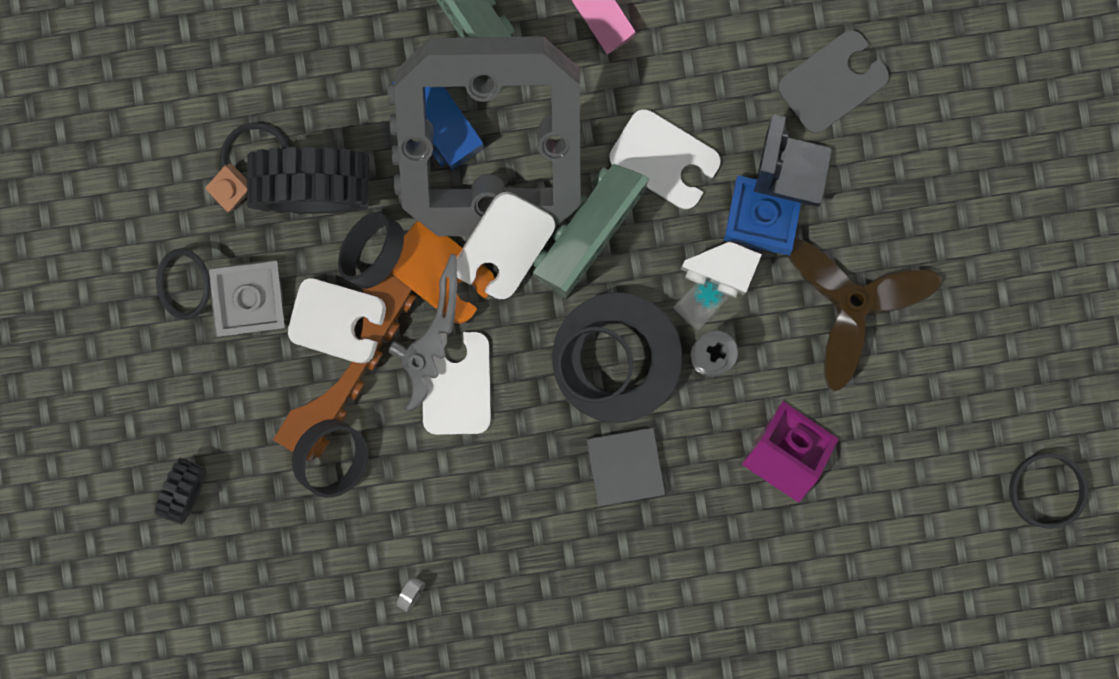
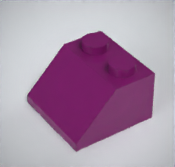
[742,401,839,503]

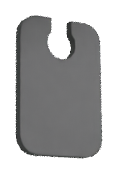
[778,31,889,133]

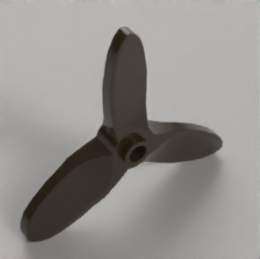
[787,238,942,392]

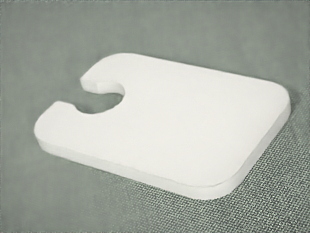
[610,110,720,209]
[456,192,555,299]
[288,278,386,364]
[423,332,491,435]

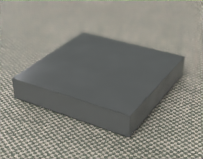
[586,428,665,507]

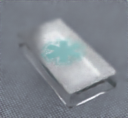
[673,280,730,331]

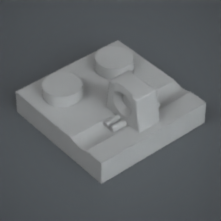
[207,260,285,337]

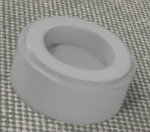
[397,577,425,613]

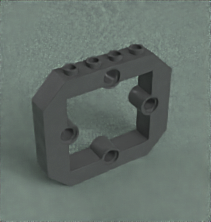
[388,36,581,236]

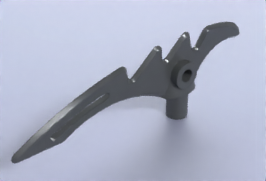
[389,254,457,411]

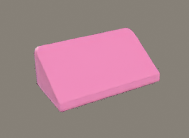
[572,0,636,55]

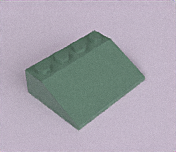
[437,0,515,92]
[532,163,649,299]

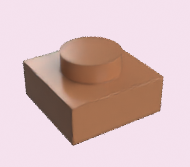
[205,163,247,212]

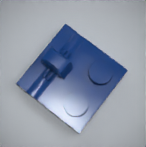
[724,175,801,256]

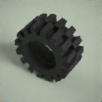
[155,458,206,525]

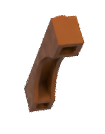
[273,273,418,461]

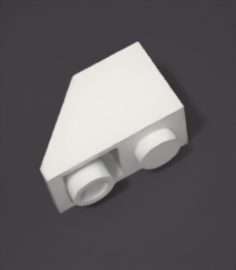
[681,242,762,298]

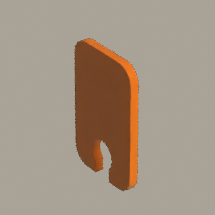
[391,221,495,324]

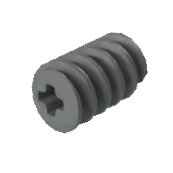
[690,331,738,377]

